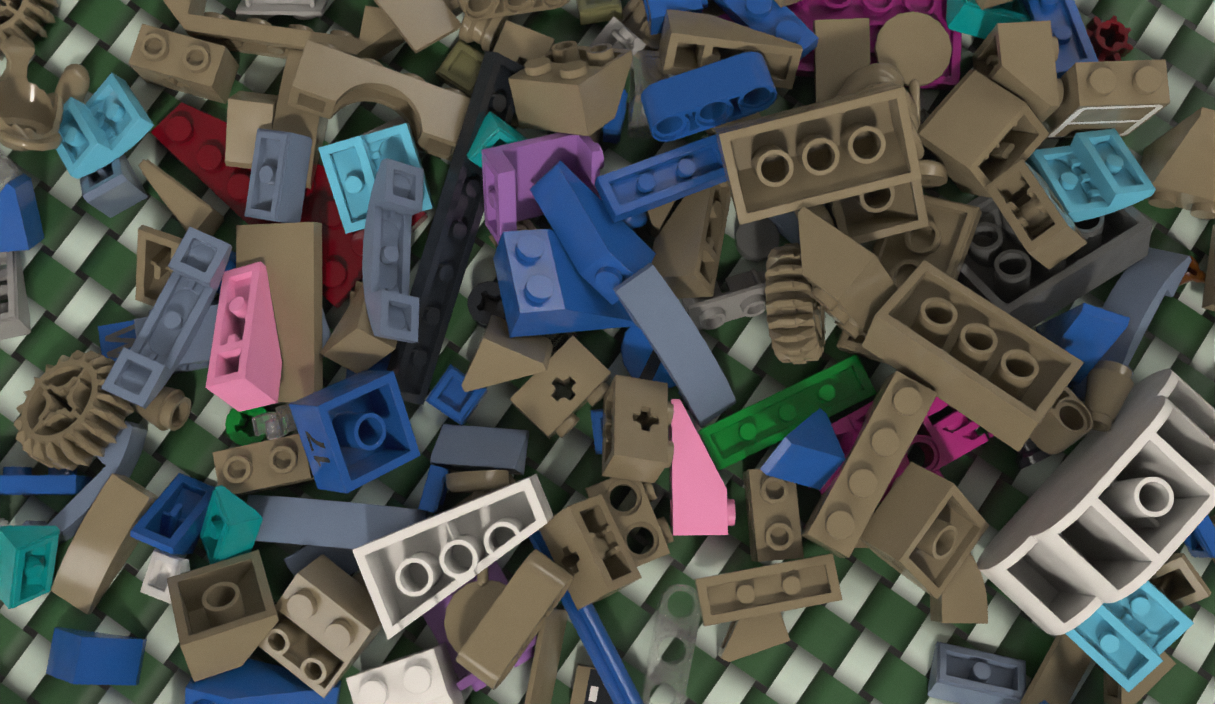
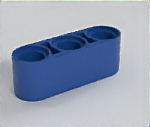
[641,51,778,142]

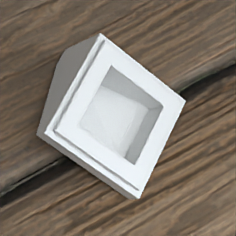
[140,548,190,604]

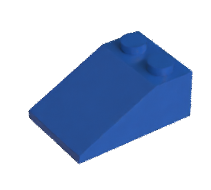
[493,229,636,338]

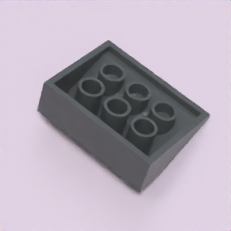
[957,145,1153,328]

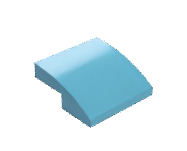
[56,73,154,179]
[318,123,435,234]
[1026,128,1156,223]
[1065,580,1194,693]

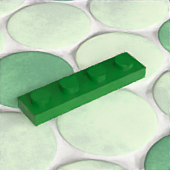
[697,354,877,471]

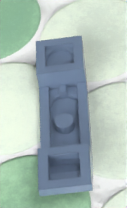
[362,158,424,343]
[101,226,232,409]
[1072,247,1192,402]
[613,263,737,428]
[21,420,148,545]
[247,495,428,550]

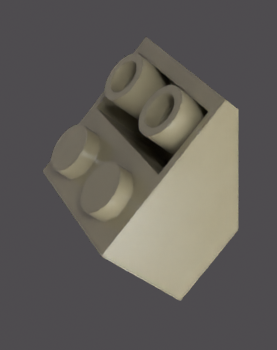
[972,20,1064,123]
[508,41,633,136]
[918,69,1049,198]
[258,554,382,698]

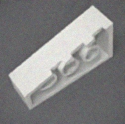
[352,474,554,640]

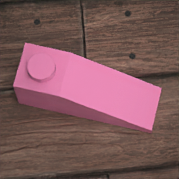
[205,261,282,412]
[669,399,736,536]

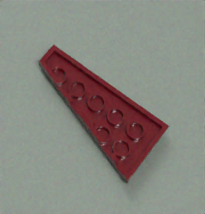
[151,102,428,309]

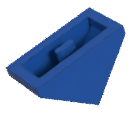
[0,173,45,252]
[760,408,846,490]
[130,473,215,555]
[46,627,147,686]

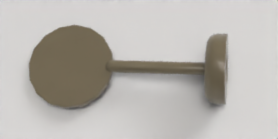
[874,11,952,189]
[444,470,509,654]

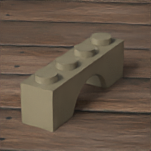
[287,40,471,161]
[801,370,938,558]

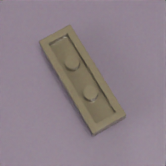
[694,553,843,626]

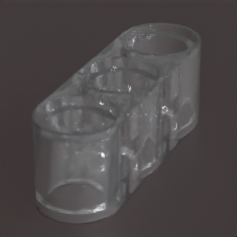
[641,583,701,704]

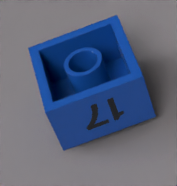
[289,370,421,494]

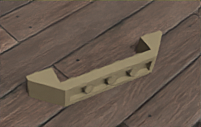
[163,0,405,61]

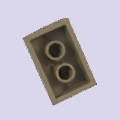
[798,206,898,339]

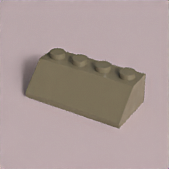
[714,83,922,225]
[862,260,1084,452]

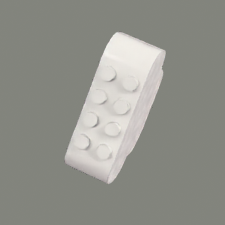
[977,369,1215,635]

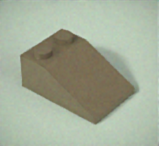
[1140,107,1215,220]

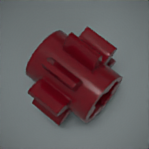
[1086,15,1133,62]

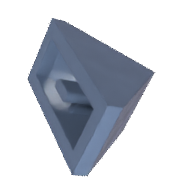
[80,154,148,218]

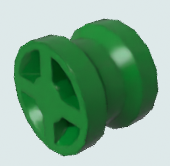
[225,406,279,446]

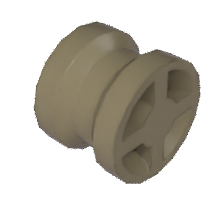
[459,15,509,52]

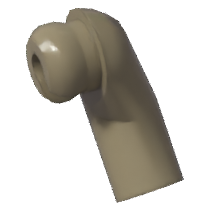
[47,64,91,105]

